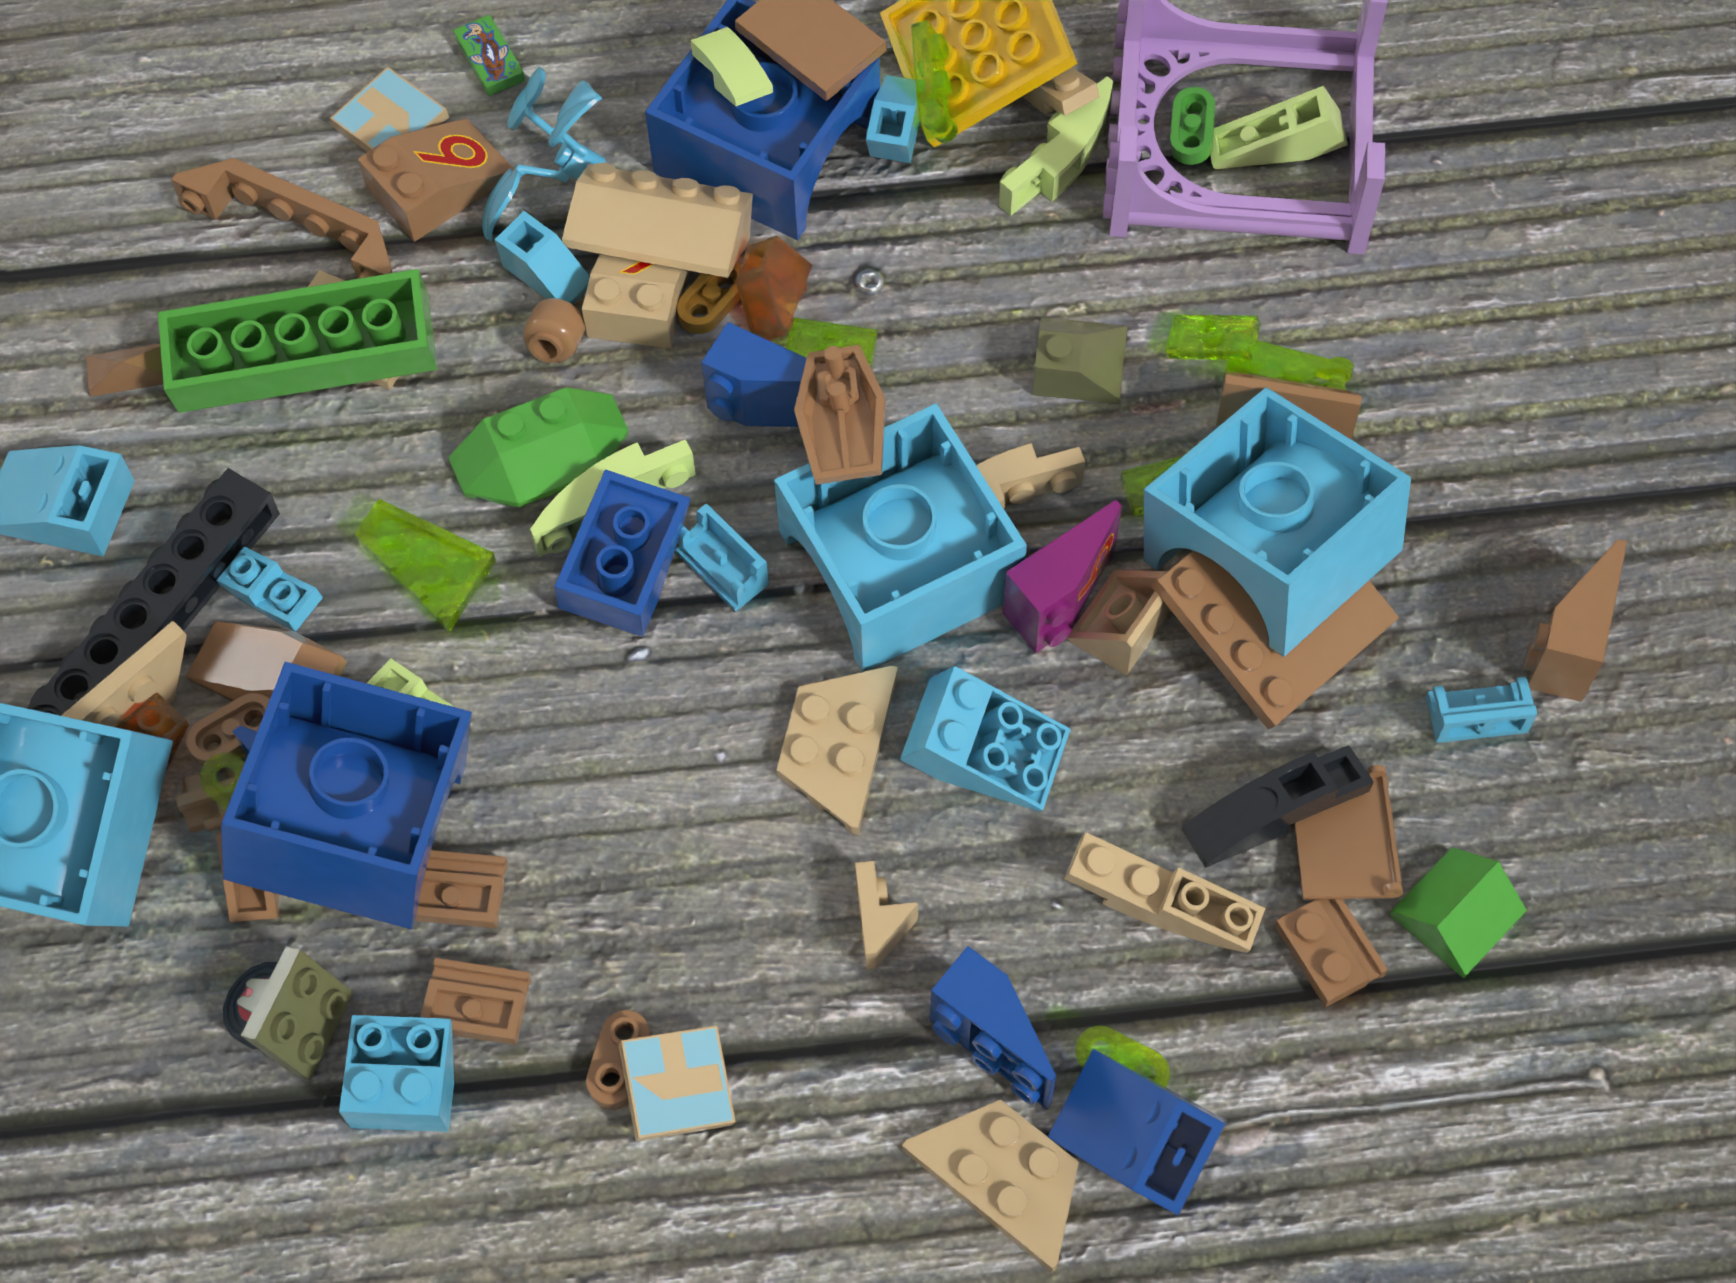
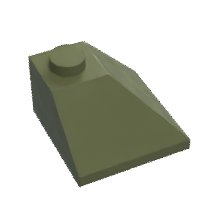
[1033,317,1128,404]

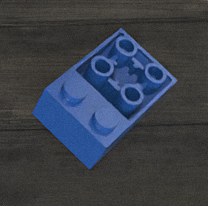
[930,946,1056,1110]
[1048,1048,1227,1215]

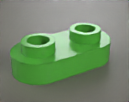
[1170,87,1215,165]

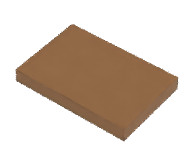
[735,0,886,101]

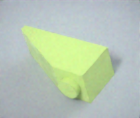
[1210,86,1348,169]

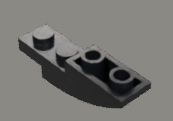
[1181,745,1374,868]

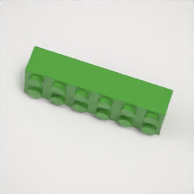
[158,269,438,413]

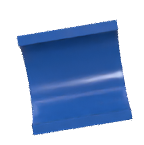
[645,0,880,241]
[221,662,472,930]

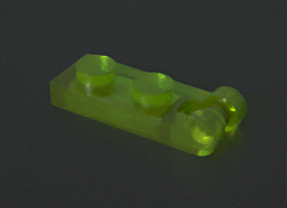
[911,20,958,143]
[1223,335,1354,390]

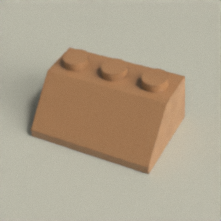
[1216,370,1362,440]

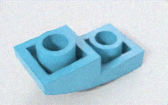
[216,547,323,632]

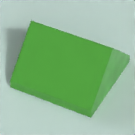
[1389,847,1527,978]

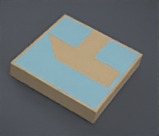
[330,67,449,152]
[618,1025,736,1142]

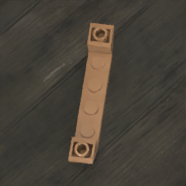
[171,158,393,279]

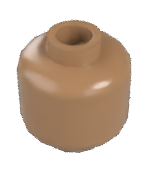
[523,298,585,363]

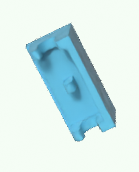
[675,503,769,612]
[1426,677,1537,743]

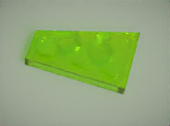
[355,499,496,633]

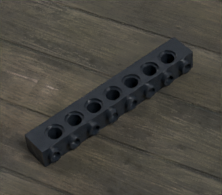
[26,468,280,716]

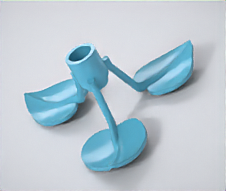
[482,67,606,243]

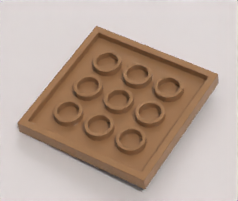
[1151,550,1399,730]

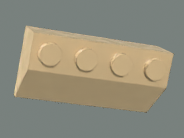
[562,163,753,278]

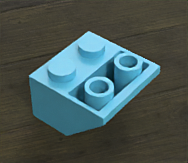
[339,1015,454,1132]

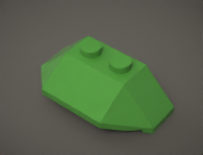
[448,387,629,508]

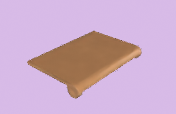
[1294,765,1403,900]

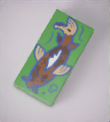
[453,14,525,97]

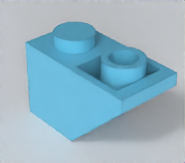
[866,75,927,163]
[495,211,590,305]

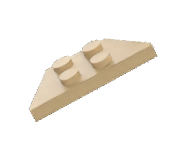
[61,621,187,732]
[776,666,898,835]
[902,1099,1079,1273]

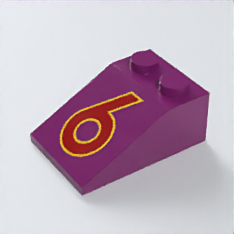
[1003,500,1122,653]

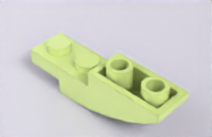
[999,76,1113,216]
[530,439,696,557]

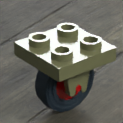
[223,947,354,1080]

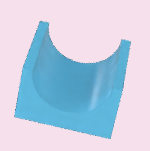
[1144,387,1411,657]
[774,403,1027,672]
[0,703,173,927]

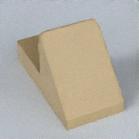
[855,861,918,970]

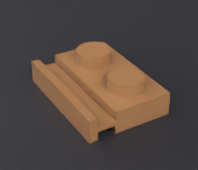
[415,850,508,929]
[1274,899,1388,1007]
[420,958,532,1045]

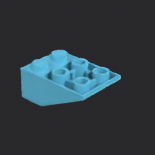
[0,445,135,557]
[900,666,1071,812]

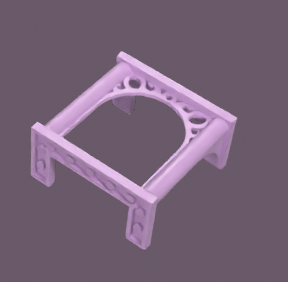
[1103,0,1388,254]

